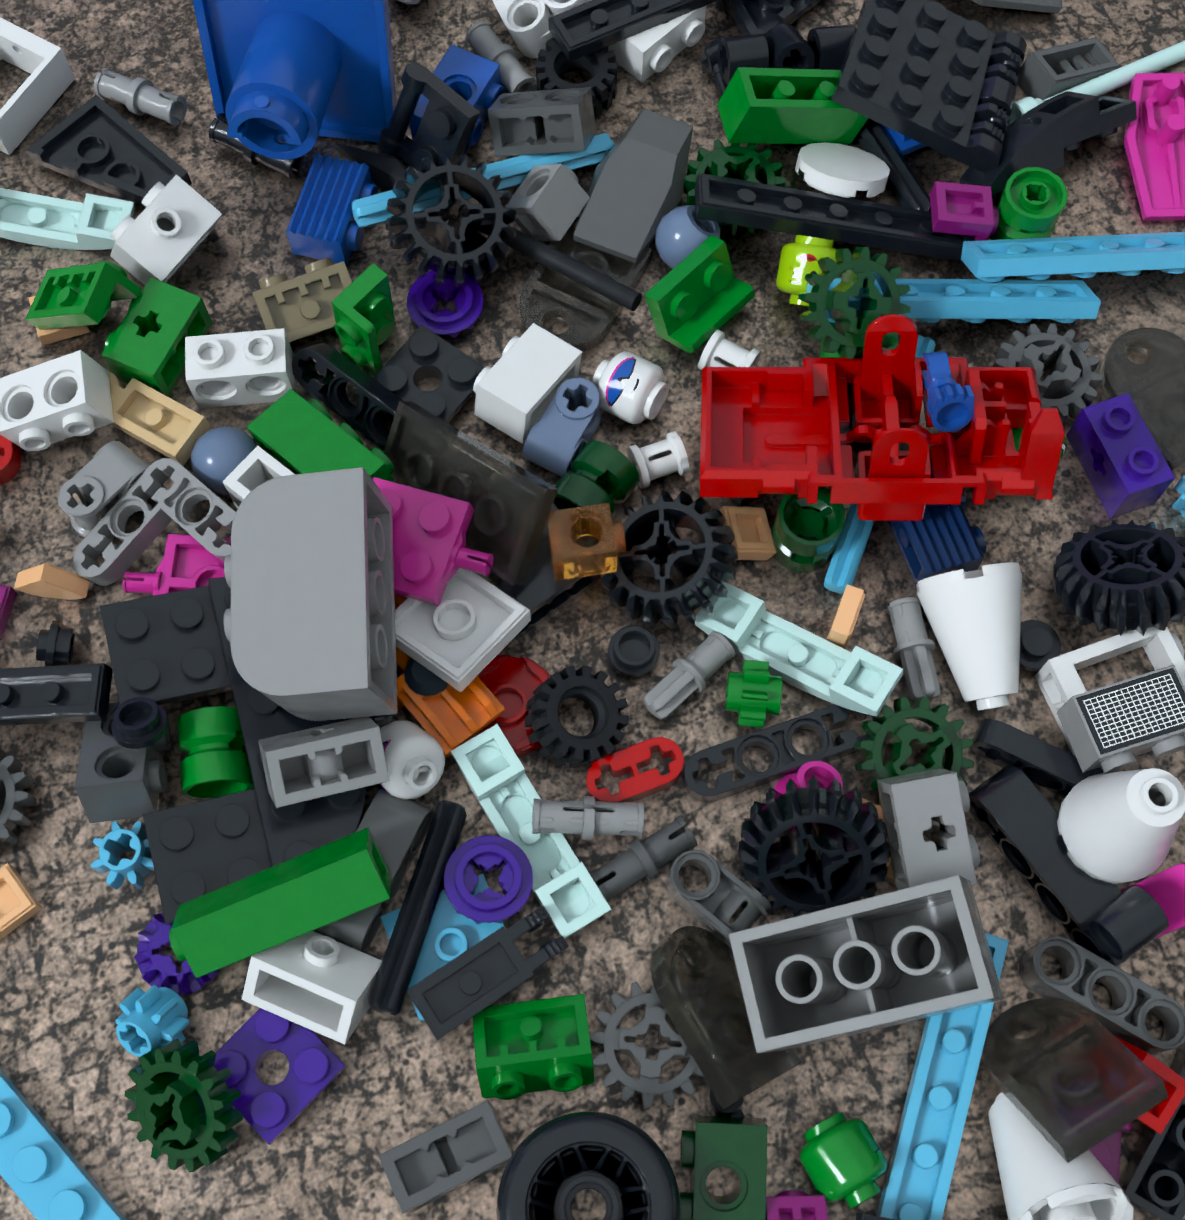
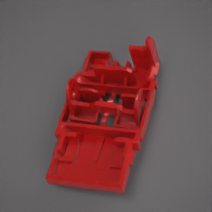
[700,314,1065,521]

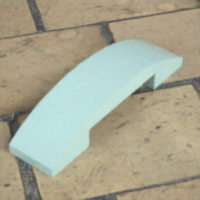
[0,188,135,250]
[695,581,903,716]
[451,724,611,939]

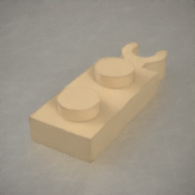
[109,372,213,466]

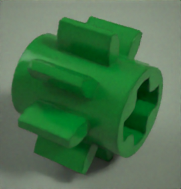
[725,660,782,727]

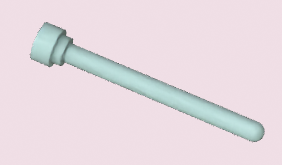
[1007,40,1185,125]

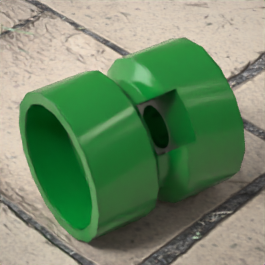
[991,167,1068,240]
[177,706,253,800]

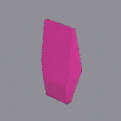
[1124,73,1185,221]

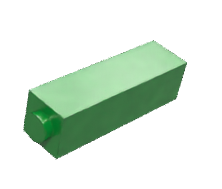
[169,827,391,978]

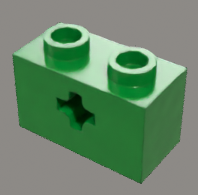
[101,277,212,397]

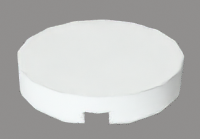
[795,142,890,198]

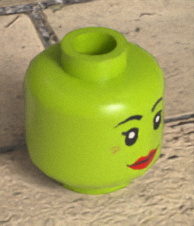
[776,235,840,307]

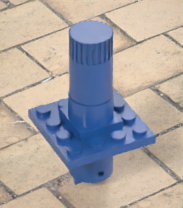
[193,0,397,160]

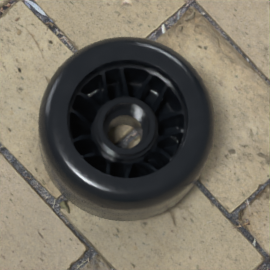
[496,1111,681,1220]

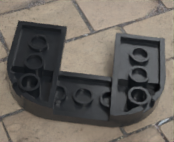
[100,577,366,926]

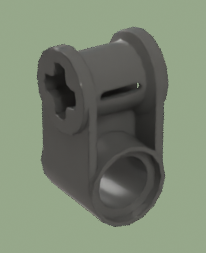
[666,850,772,950]

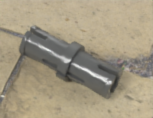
[589,816,698,903]

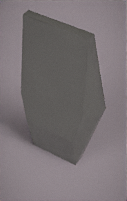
[573,109,693,263]

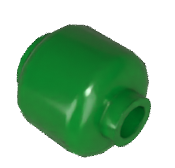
[799,1112,888,1209]

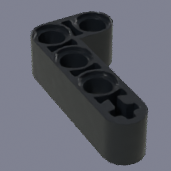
[968,764,1169,966]

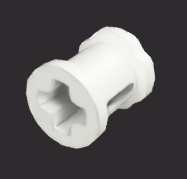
[698,330,761,370]
[627,431,690,489]

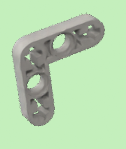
[73,458,236,586]

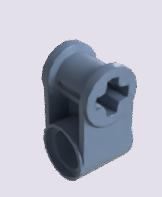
[522,377,601,477]

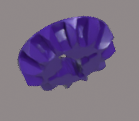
[407,270,483,339]
[444,835,533,924]
[134,912,221,996]

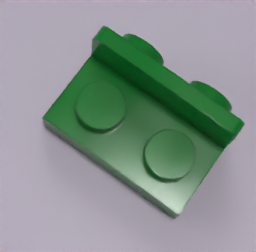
[644,235,755,353]
[25,261,141,330]
[331,263,396,377]
[473,994,595,1100]

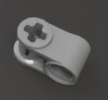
[57,441,150,538]

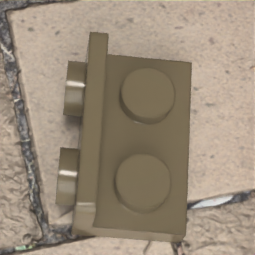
[252,258,352,344]

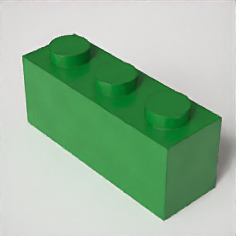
[717,67,868,144]
[247,389,395,483]

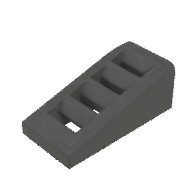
[1016,37,1120,100]

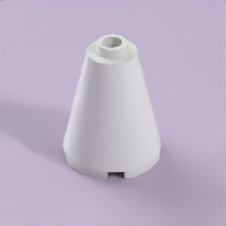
[916,562,1022,711]
[1057,768,1185,884]
[988,1087,1133,1220]

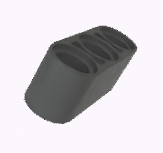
[313,788,433,953]
[1019,936,1185,1054]

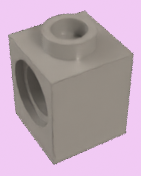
[505,164,590,241]

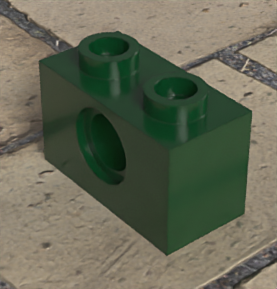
[679,1115,767,1220]

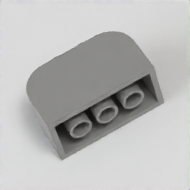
[224,467,398,721]
[729,875,1004,1053]

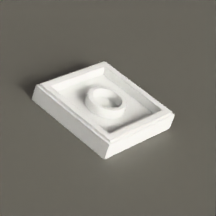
[395,568,531,692]

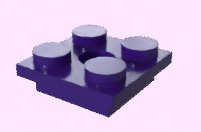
[214,1008,347,1145]

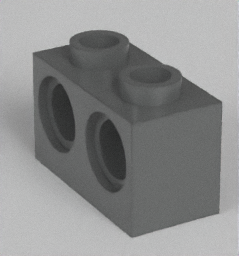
[487,87,597,157]
[75,702,172,823]
[378,1100,514,1214]

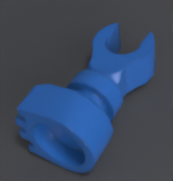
[922,351,974,432]

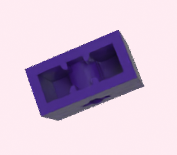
[1066,393,1175,519]

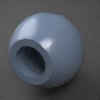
[655,205,720,269]
[191,426,258,496]

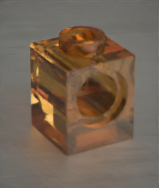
[546,503,626,581]

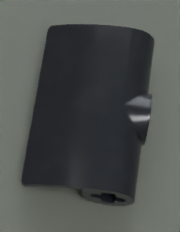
[717,24,855,85]

